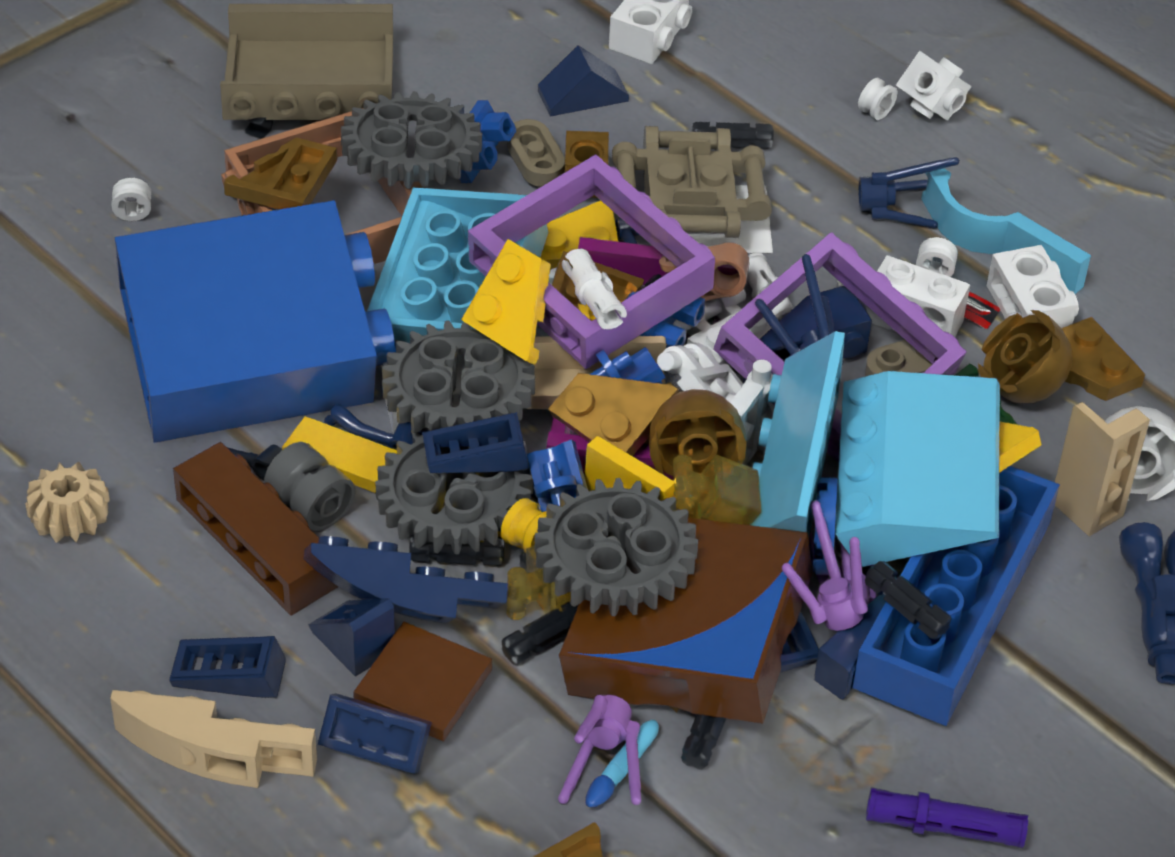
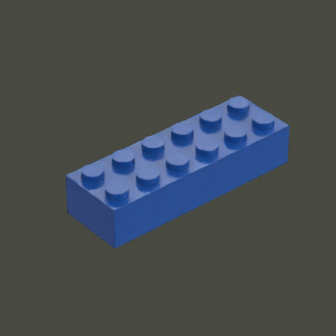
[852,466,1060,726]

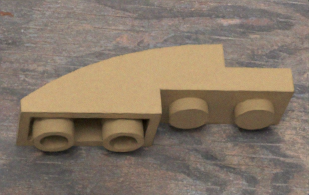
[110,690,317,788]

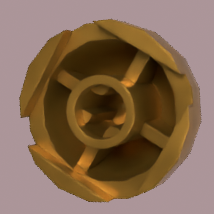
[978,310,1072,403]
[649,389,747,487]

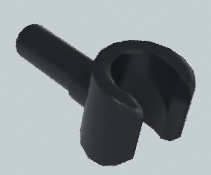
[245,117,273,139]
[227,444,283,481]

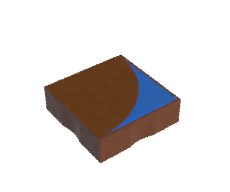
[559,518,813,724]

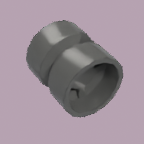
[264,442,355,531]

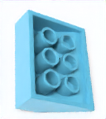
[367,187,549,343]
[740,331,845,539]
[835,371,1000,567]

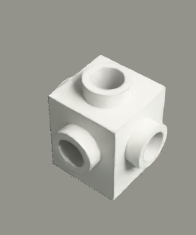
[896,51,972,121]

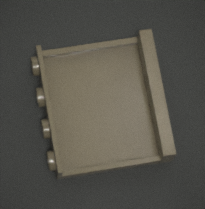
[220,4,393,120]

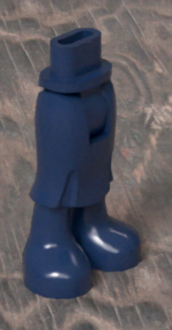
[1119,522,1175,684]

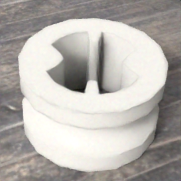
[858,78,898,120]
[111,178,151,221]
[916,237,958,277]

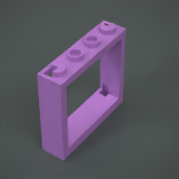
[468,154,715,369]
[713,232,967,463]

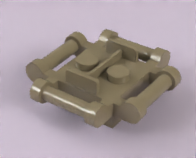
[612,126,772,238]

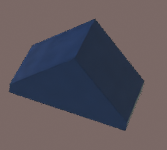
[538,45,629,117]
[308,598,395,677]

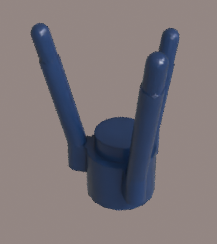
[858,157,960,229]
[755,254,844,365]

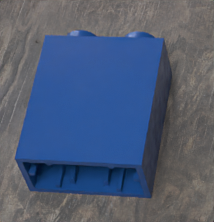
[115,200,396,443]

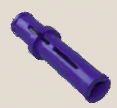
[866,787,1028,848]

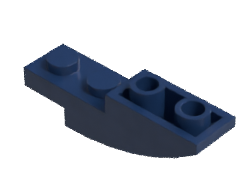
[303,536,508,623]

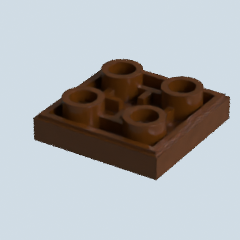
[353,621,492,742]

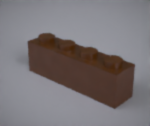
[173,441,338,616]

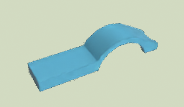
[921,169,1091,294]

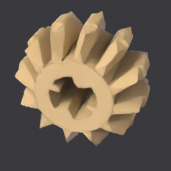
[25,462,110,543]

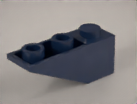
[743,286,872,384]

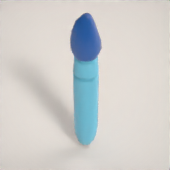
[585,720,659,807]

